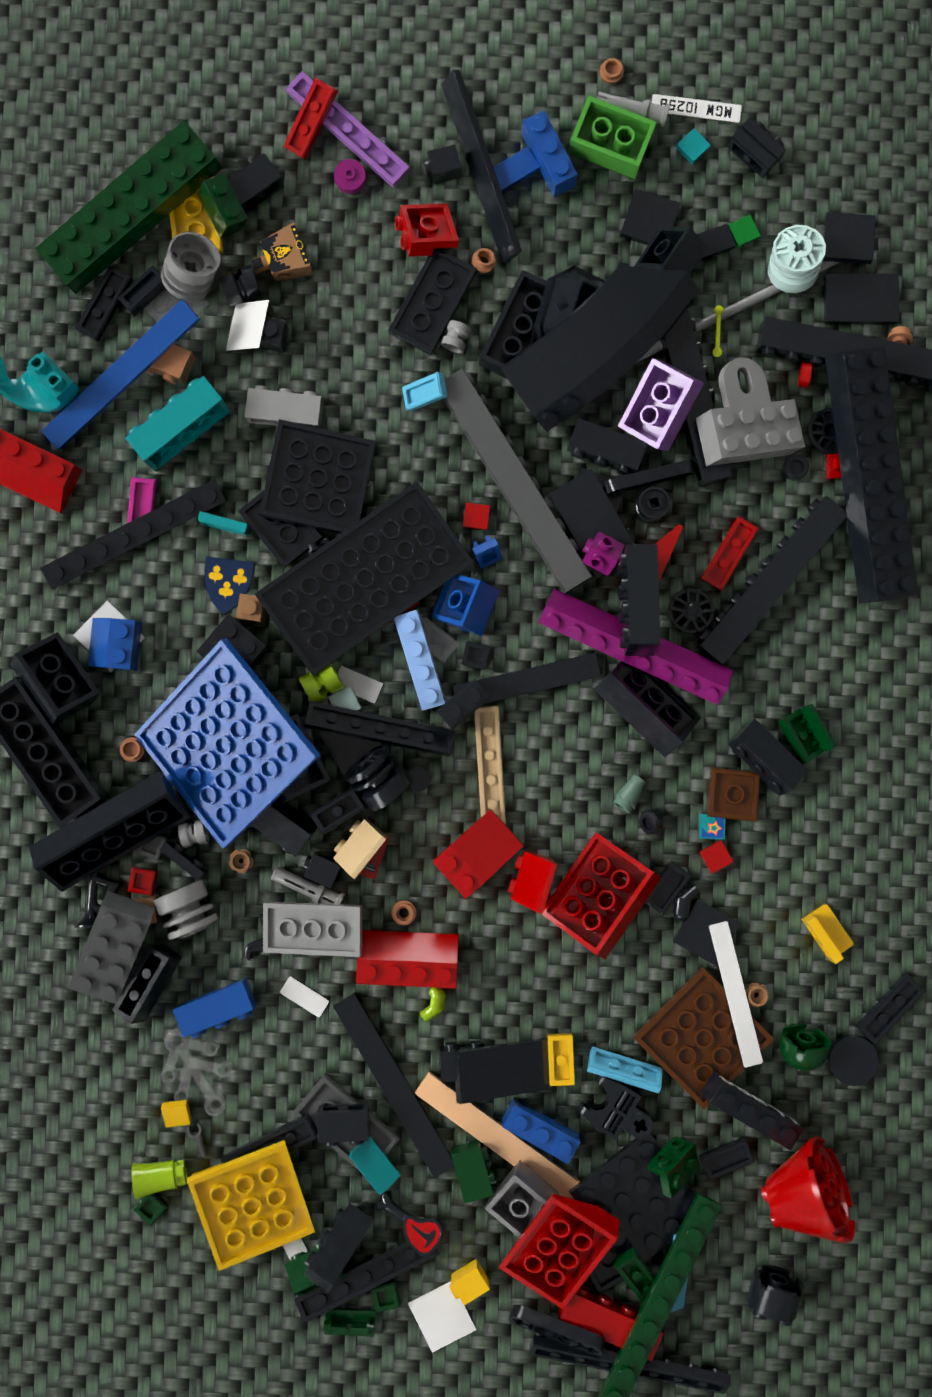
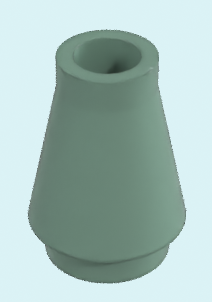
[613,775,646,813]

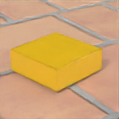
[161,1100,192,1128]

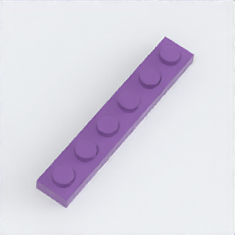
[286,71,410,188]

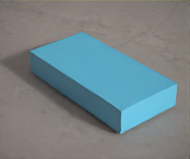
[402,372,448,411]

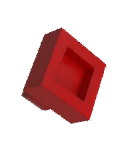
[825,454,842,480]

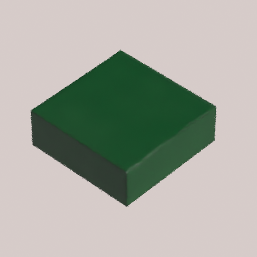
[132,1193,169,1226]
[371,1279,401,1313]

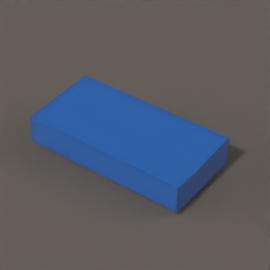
[493,146,541,193]

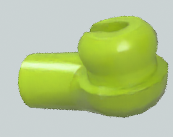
[419,987,446,1023]

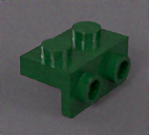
[778,704,836,764]
[647,1137,699,1199]

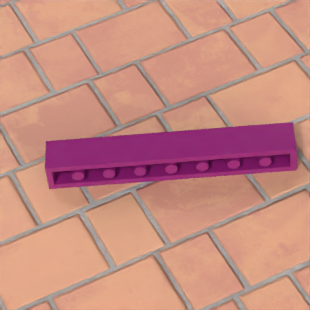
[538,589,733,705]

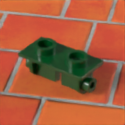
[323,1309,376,1337]

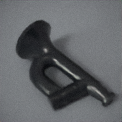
[74,871,120,928]

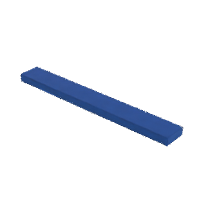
[42,299,201,450]

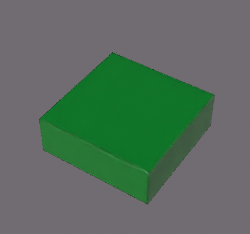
[728,214,760,249]

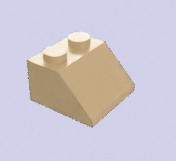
[333,818,389,879]

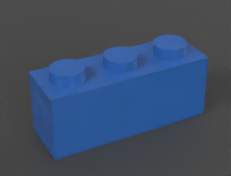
[521,110,578,197]
[173,978,257,1038]
[502,1097,581,1164]

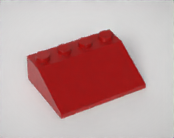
[542,832,661,960]
[499,1194,619,1309]

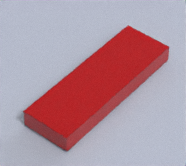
[283,77,338,160]
[700,516,759,591]

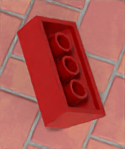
[0,429,83,514]
[356,930,458,988]

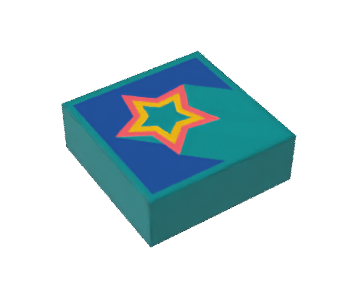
[699,814,725,840]

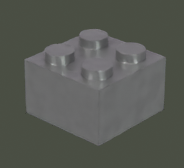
[485,1160,559,1238]

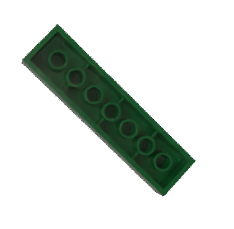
[35,120,222,294]

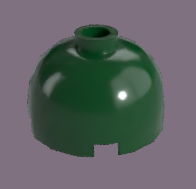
[780,1024,831,1072]

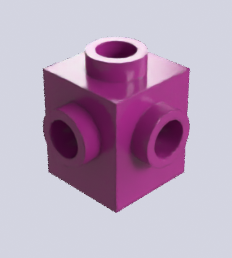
[582,531,624,576]

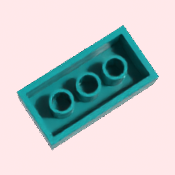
[125,376,231,471]

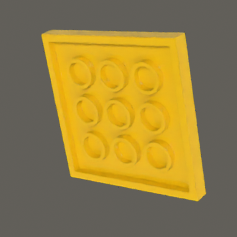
[187,1140,315,1271]

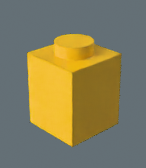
[449,1258,490,1305]

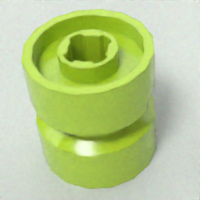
[299,663,345,703]

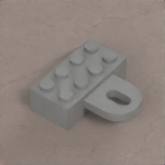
[696,357,805,466]

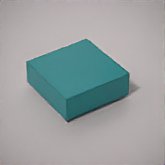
[676,128,711,165]

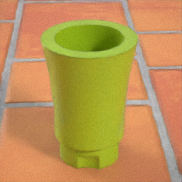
[132,1160,188,1200]

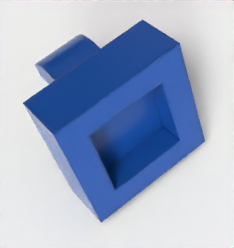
[472,536,503,569]

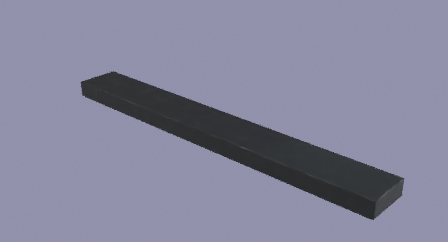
[441,70,522,263]
[333,992,454,1178]

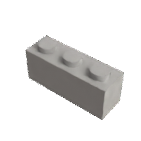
[245,386,324,429]

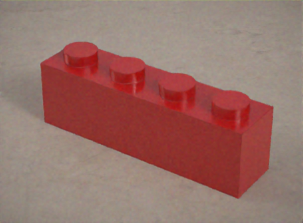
[558,1285,664,1362]

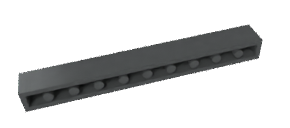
[443,369,592,594]

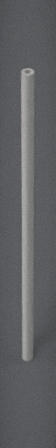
[638,261,840,362]

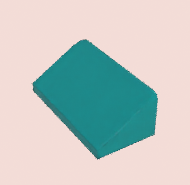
[349,1136,401,1195]

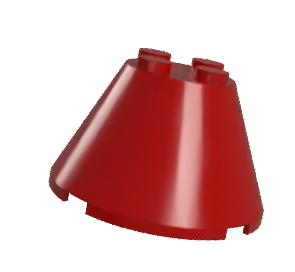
[761,1136,855,1244]

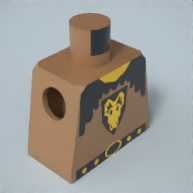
[251,223,313,281]

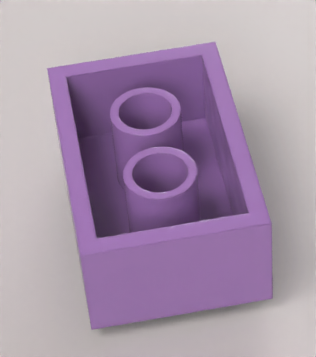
[618,358,704,451]

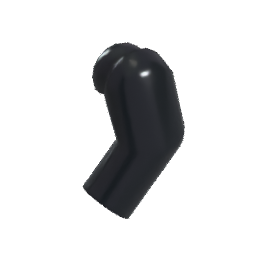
[673,885,700,921]

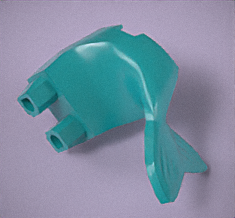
[0,351,80,413]

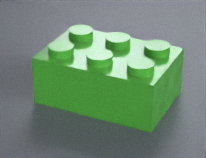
[568,95,657,179]

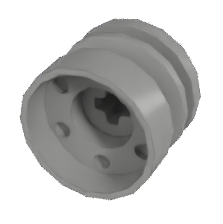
[161,232,221,301]
[153,880,218,940]

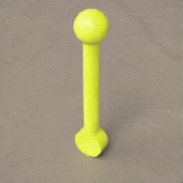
[712,305,724,358]

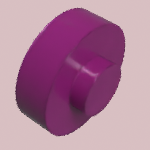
[334,159,366,194]

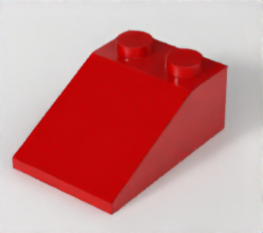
[433,809,524,899]
[507,850,557,914]

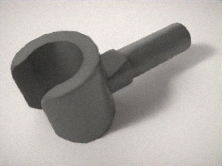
[187,1122,208,1157]

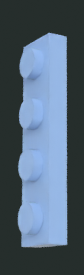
[394,609,446,711]

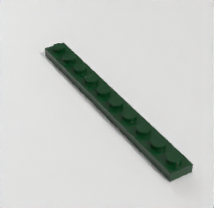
[597,1192,722,1397]

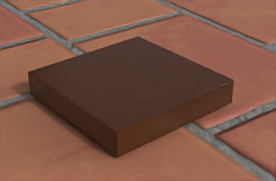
[707,768,760,822]

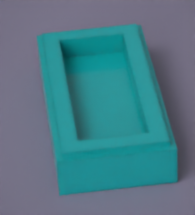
[198,511,251,536]

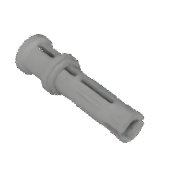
[597,91,670,128]
[271,866,346,904]

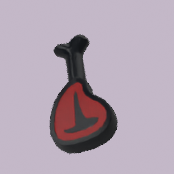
[376,1191,444,1256]

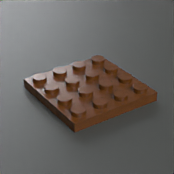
[633,967,774,1109]

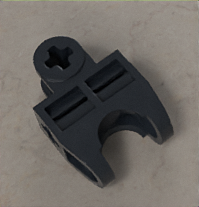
[577,1074,653,1140]

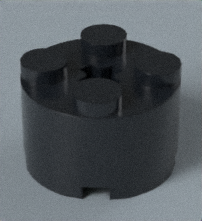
[747,1265,804,1326]

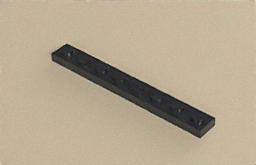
[40,479,227,590]
[529,1334,731,1394]

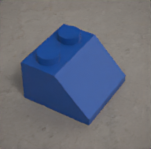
[431,574,499,636]
[87,618,142,671]

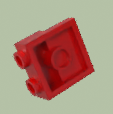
[395,203,459,257]

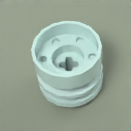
[768,225,826,293]

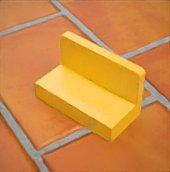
[801,904,854,964]

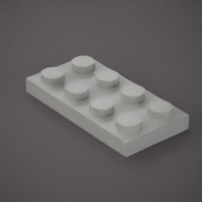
[263,901,362,957]

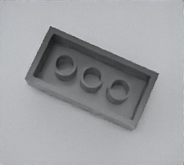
[68,891,155,1004]

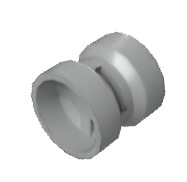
[441,320,472,354]
[178,820,209,848]

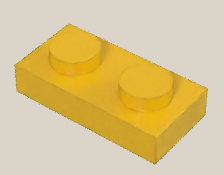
[547,1033,575,1086]

